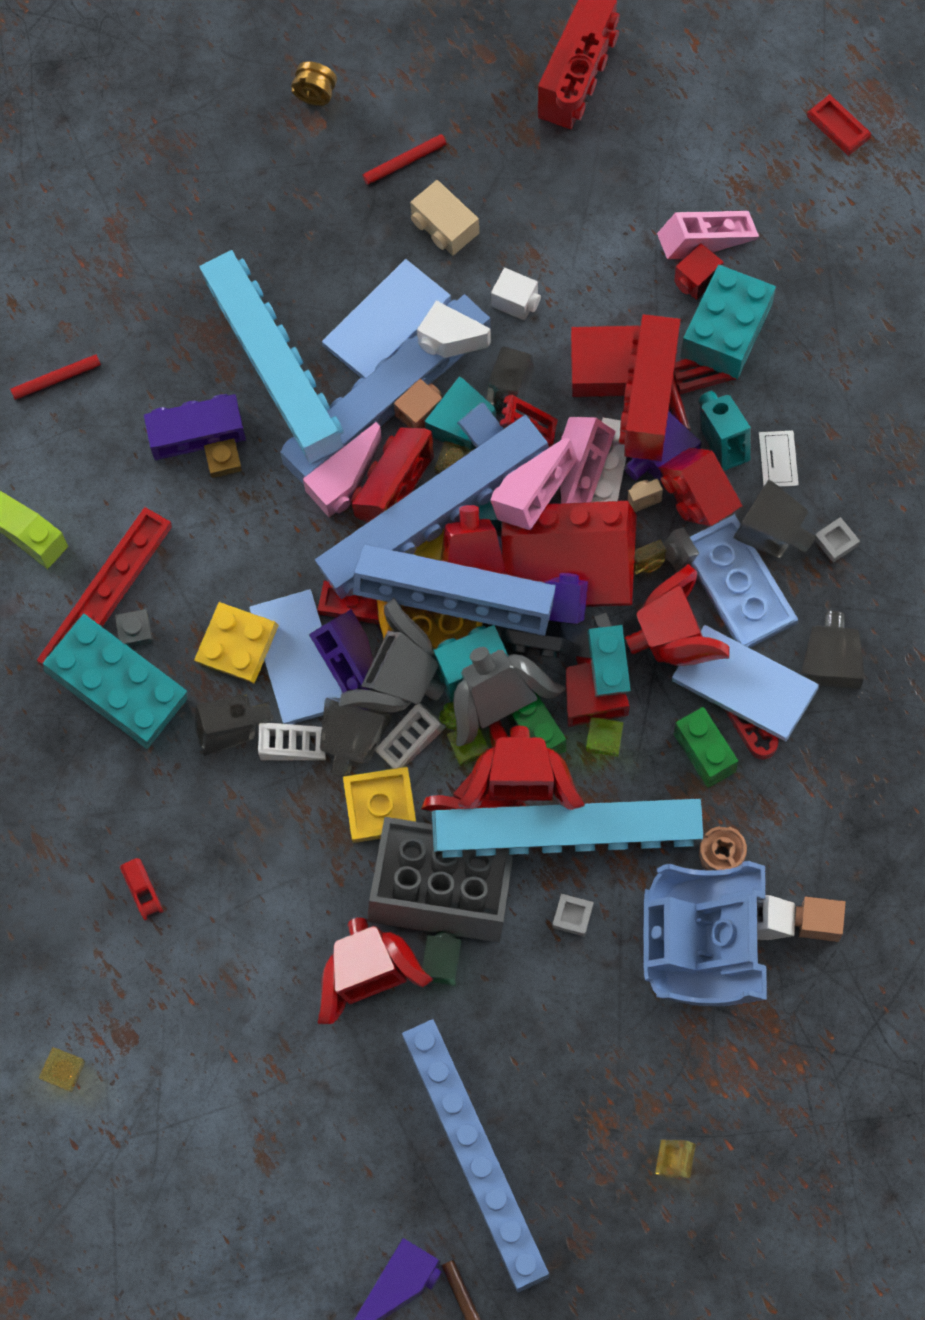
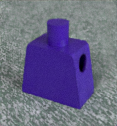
[624,412,702,481]

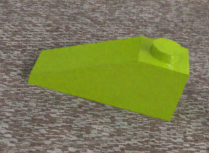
[0,491,69,570]

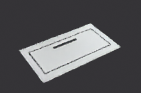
[759,431,799,487]

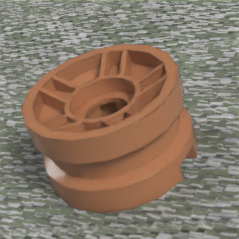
[699,826,747,871]

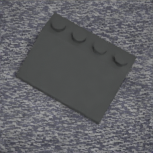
[367,817,513,943]

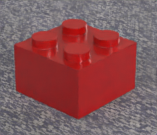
[658,447,743,526]

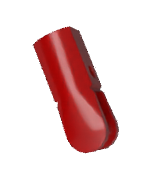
[120,858,164,921]

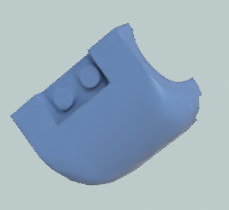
[644,861,767,1006]

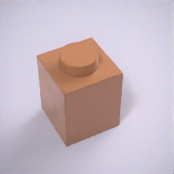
[394,379,443,429]
[795,897,846,942]

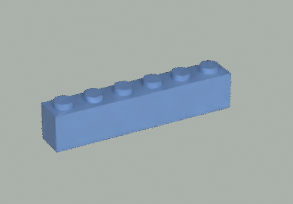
[353,544,556,636]

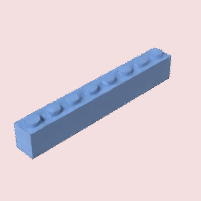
[280,294,491,485]
[315,414,549,599]
[402,1019,549,1293]

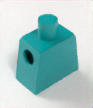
[425,376,496,453]
[698,391,751,471]

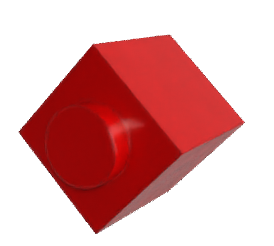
[674,243,724,300]

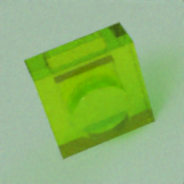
[586,717,624,757]
[447,728,488,767]

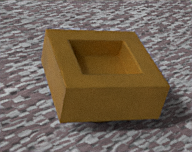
[204,438,242,478]

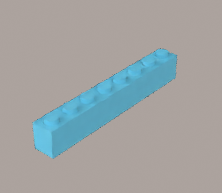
[199,250,344,464]
[432,799,703,858]

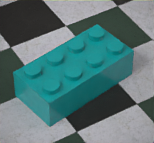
[43,613,187,749]

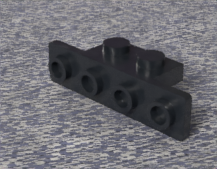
[483,620,601,659]

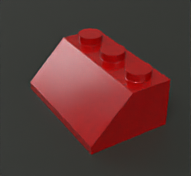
[351,428,434,523]

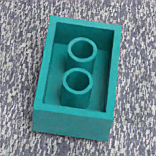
[680,264,776,379]

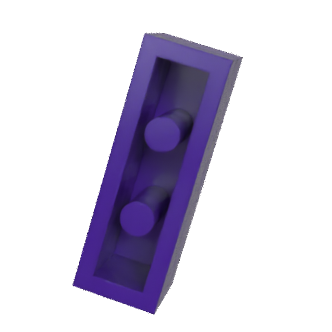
[143,394,246,460]

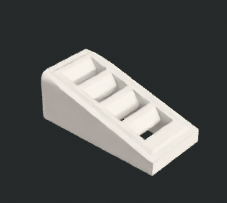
[375,703,446,769]
[258,723,326,760]

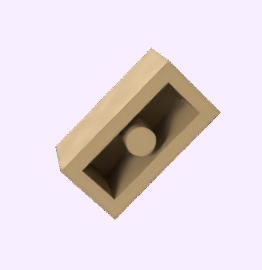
[410,180,480,255]

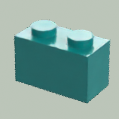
[587,625,631,697]

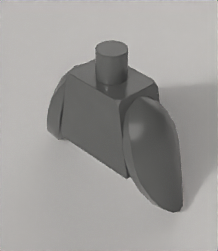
[339,597,445,713]
[453,647,565,746]

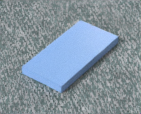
[322,259,451,378]
[690,514,798,648]
[249,589,346,725]
[672,625,819,742]

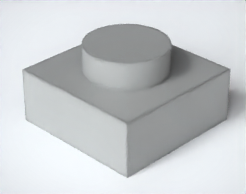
[814,517,860,563]
[552,894,594,937]

